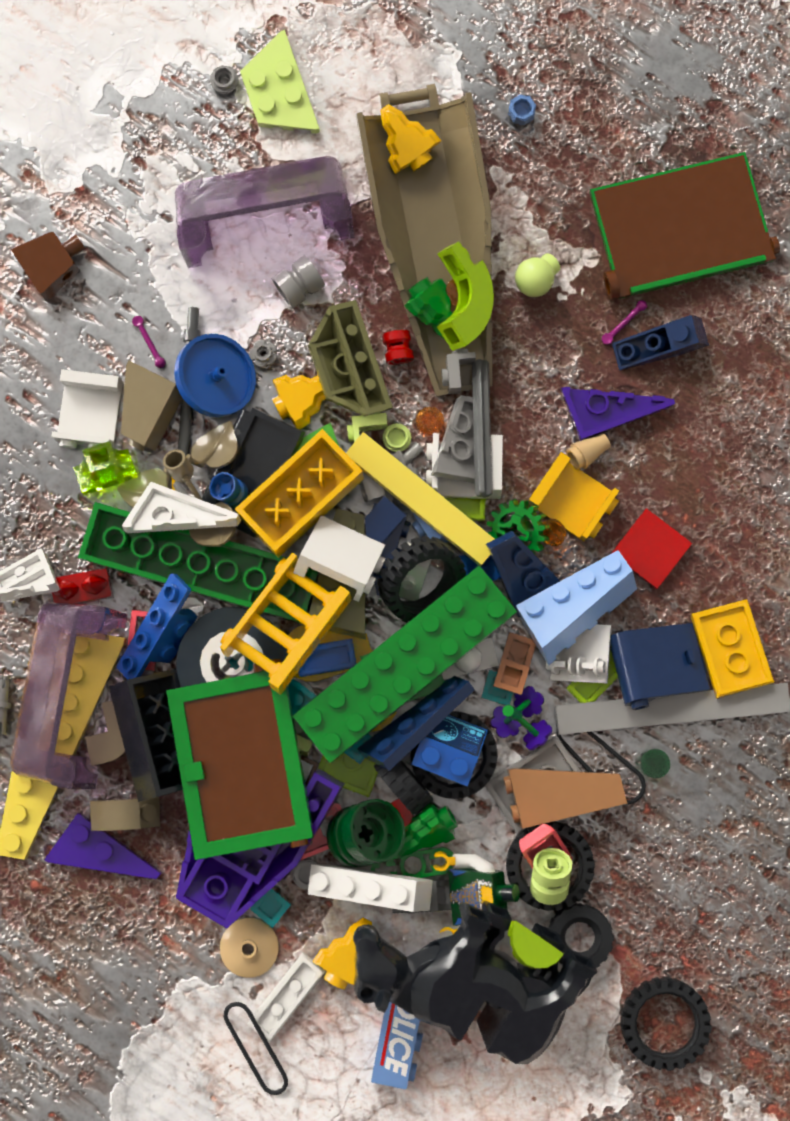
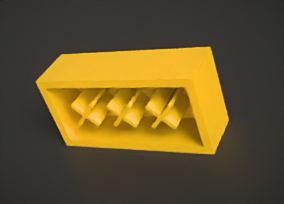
[235,429,364,558]

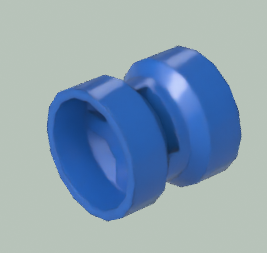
[209,472,248,508]

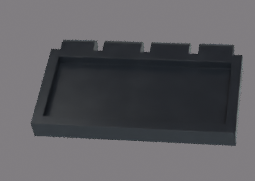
[202,408,306,538]

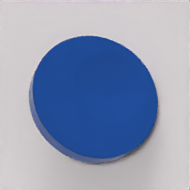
[174,333,256,418]

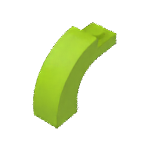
[437,241,494,351]

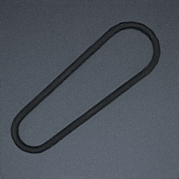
[556,731,646,805]

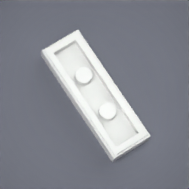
[247,952,326,1043]

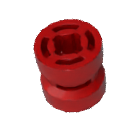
[382,330,414,365]

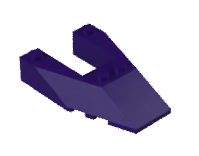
[176,769,345,928]

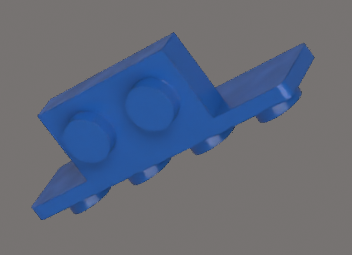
[117,574,198,680]

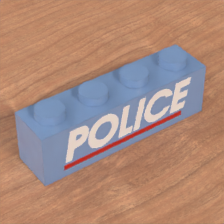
[371,1002,423,1090]

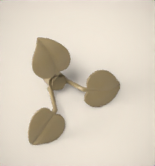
[117,420,238,547]

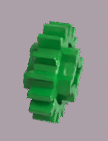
[486,499,550,555]

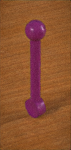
[602,300,647,346]
[132,316,166,368]

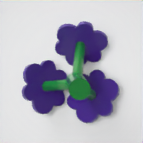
[490,686,552,750]

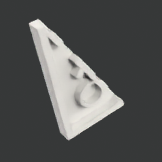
[122,482,241,533]

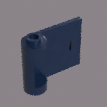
[610,623,710,710]

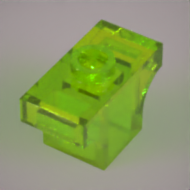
[73,441,138,496]

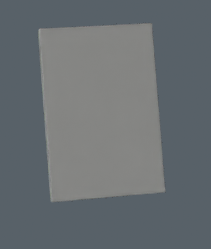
[485,736,581,834]

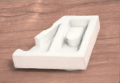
[0,548,60,601]

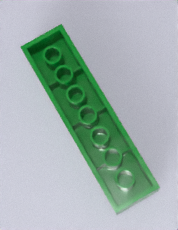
[78,502,320,625]
[293,565,517,763]

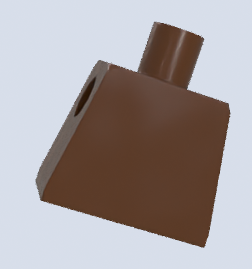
[11,232,86,301]

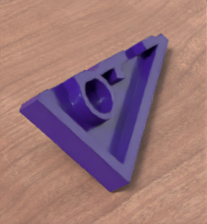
[560,387,675,441]
[44,813,162,879]

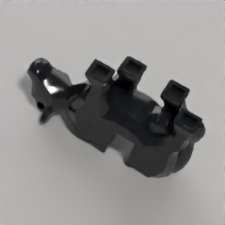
[353,900,598,1064]

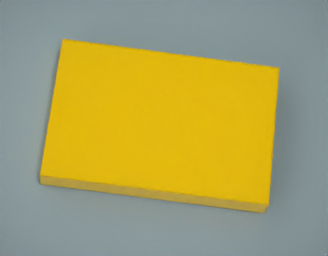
[690,599,774,699]

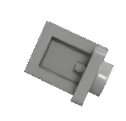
[441,349,476,394]

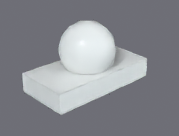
[442,637,499,680]

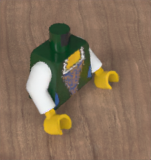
[433,851,520,934]

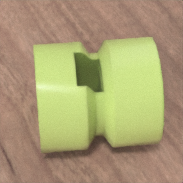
[530,848,572,905]

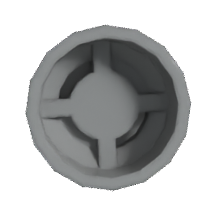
[271,255,325,309]

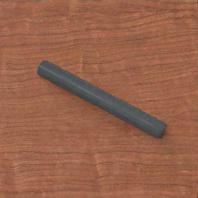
[472,359,493,498]

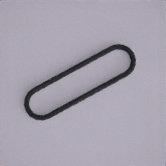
[223,1002,288,1095]

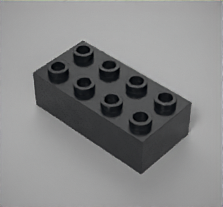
[108,668,183,802]

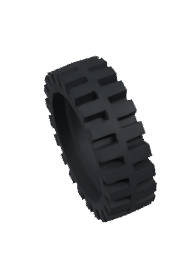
[377,536,466,623]
[411,711,498,799]
[506,822,595,911]
[620,977,712,1071]

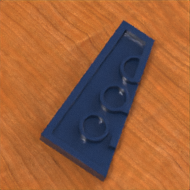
[357,676,475,771]

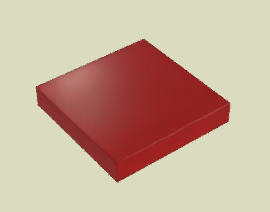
[611,508,692,589]

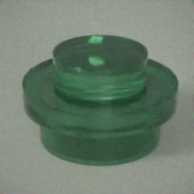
[641,749,670,778]

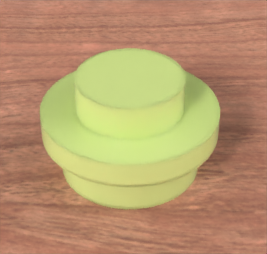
[383,423,411,452]

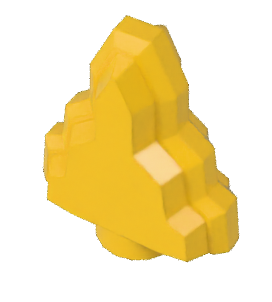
[380,104,441,174]
[272,375,326,430]
[312,917,372,990]

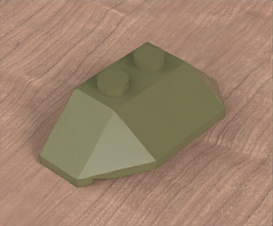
[308,300,393,416]

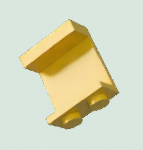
[528,452,619,542]

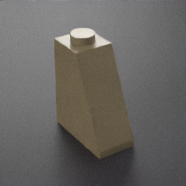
[121,360,182,451]

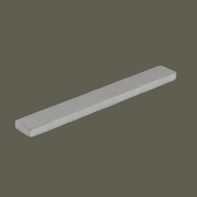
[555,683,790,735]

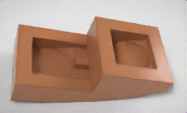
[493,632,536,695]

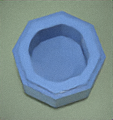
[508,95,536,125]

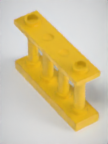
[220,553,352,695]

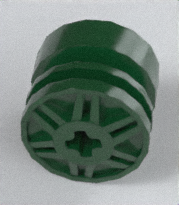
[326,799,406,868]

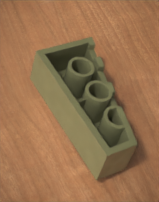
[309,508,366,640]

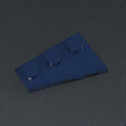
[486,531,560,617]

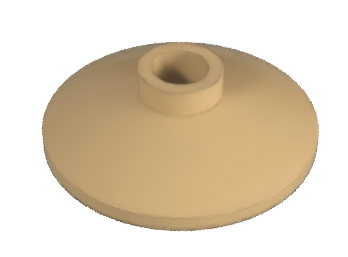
[220,918,279,978]

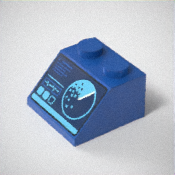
[411,715,488,787]

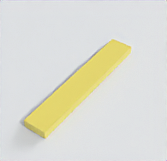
[346,432,495,566]

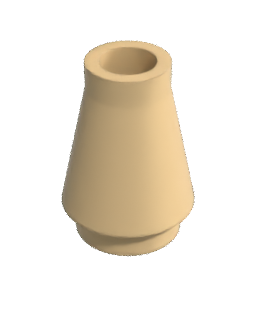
[566,433,611,470]

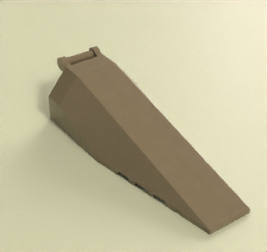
[356,83,492,396]

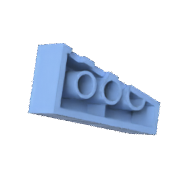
[516,550,637,665]

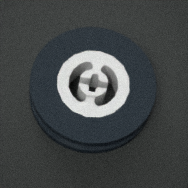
[176,607,288,687]

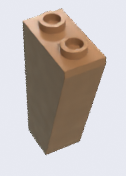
[503,768,627,829]

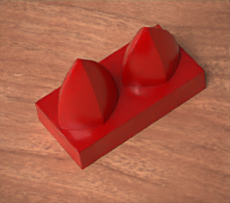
[52,568,113,608]

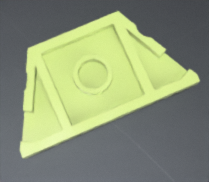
[240,30,320,134]

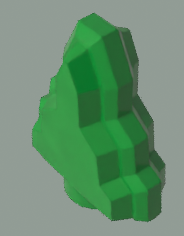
[404,277,453,340]
[397,803,458,857]

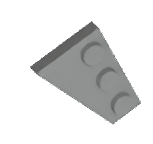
[431,395,475,483]

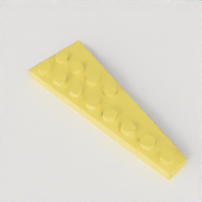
[0,623,127,860]

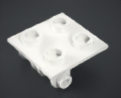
[546,624,611,684]

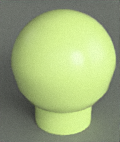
[515,253,560,297]

